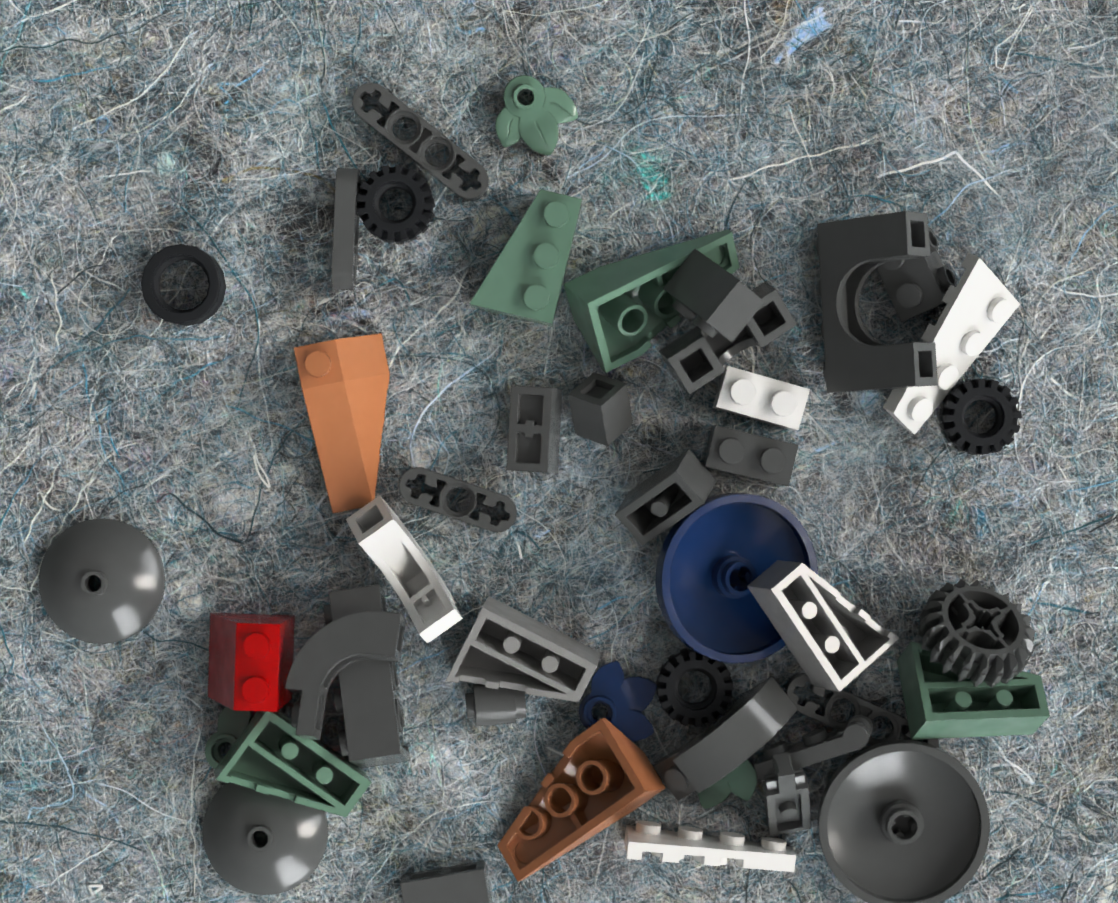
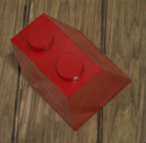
[208,613,295,712]

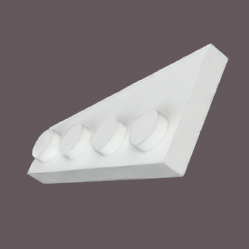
[883,252,1020,435]
[624,821,796,872]

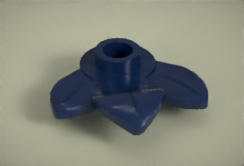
[579,661,657,742]

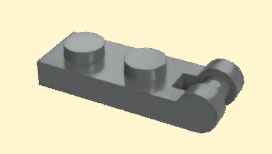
[754,714,873,781]

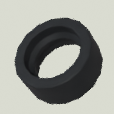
[141,244,226,326]

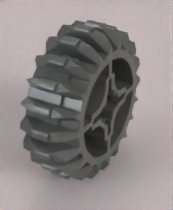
[917,579,1036,688]

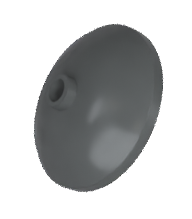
[39,518,165,644]
[202,782,328,895]

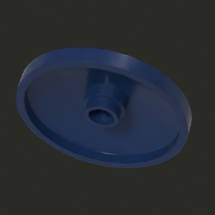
[655,493,818,663]

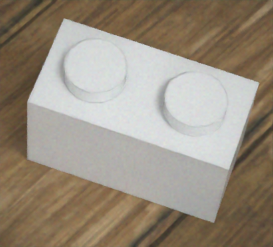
[713,366,810,431]

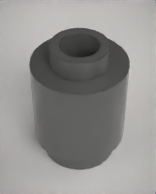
[465,684,526,727]

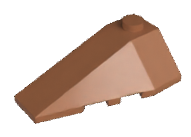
[294,333,390,513]
[497,718,665,882]

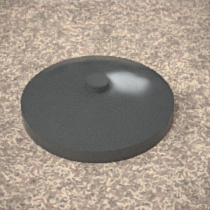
[817,739,990,903]

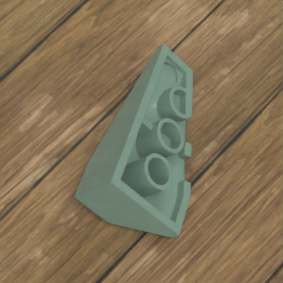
[564,229,740,373]

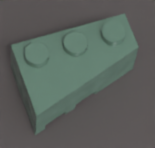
[897,641,1050,740]

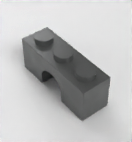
[659,283,797,394]

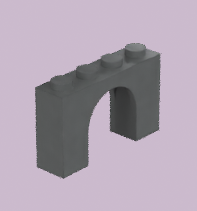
[816,211,938,393]

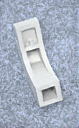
[346,495,463,643]

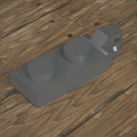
[763,752,811,836]

